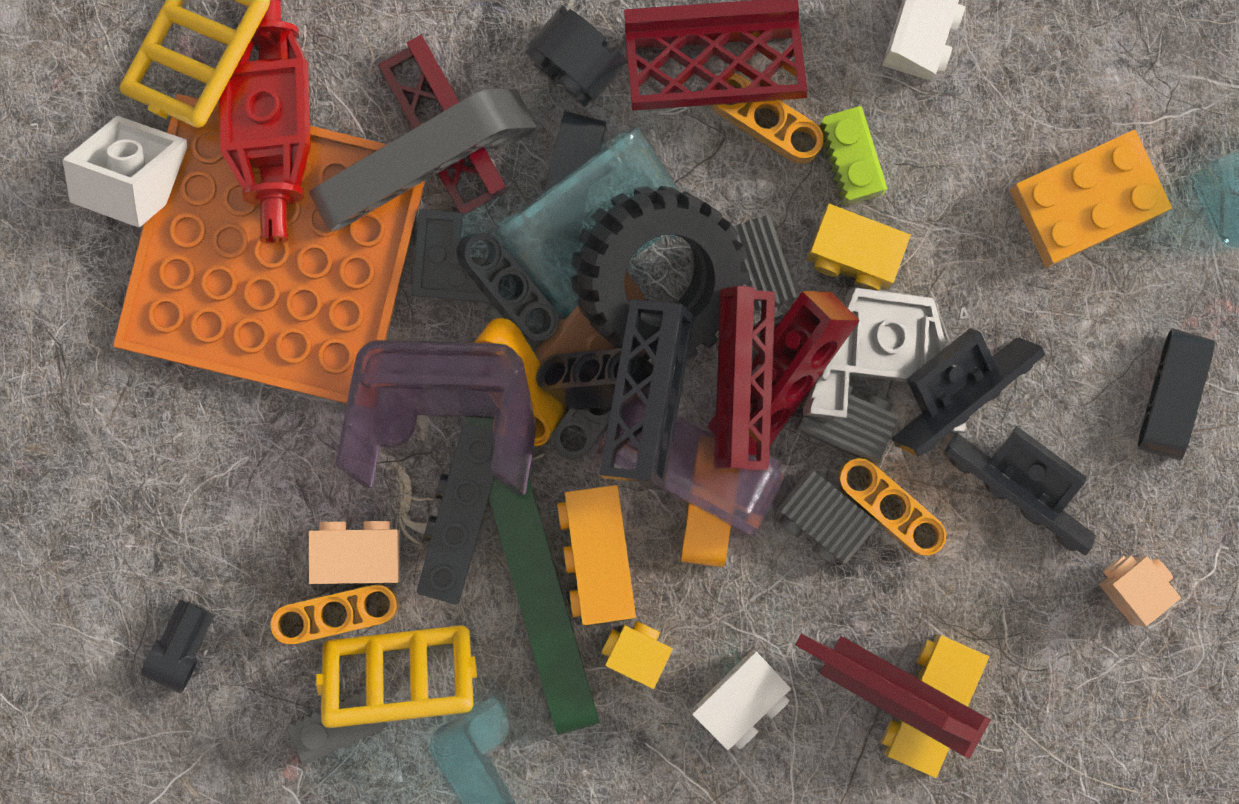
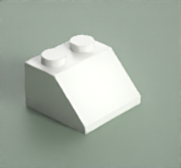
[882,0,965,81]
[63,116,187,227]
[690,650,791,750]

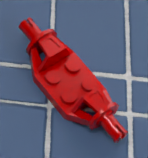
[219,0,311,244]

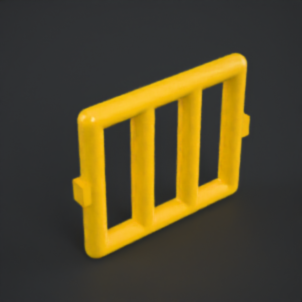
[120,0,270,128]
[316,625,477,728]

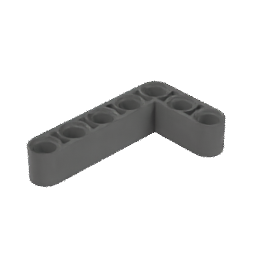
[309,89,537,232]

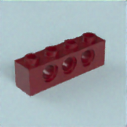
[707,291,860,455]

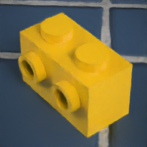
[806,204,911,291]
[601,621,673,689]

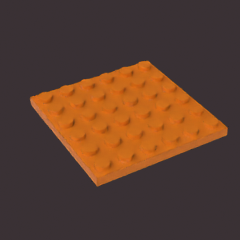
[113,94,426,409]

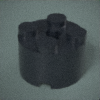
[525,5,628,107]

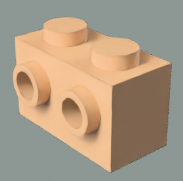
[309,521,400,584]
[1099,555,1181,626]

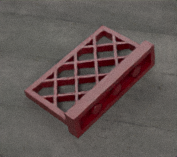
[624,0,808,111]
[795,633,991,759]

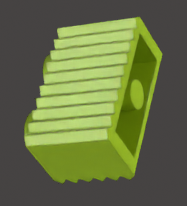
[819,106,888,206]

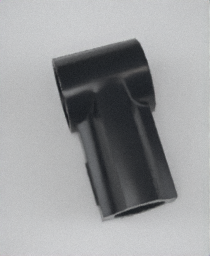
[141,599,215,694]

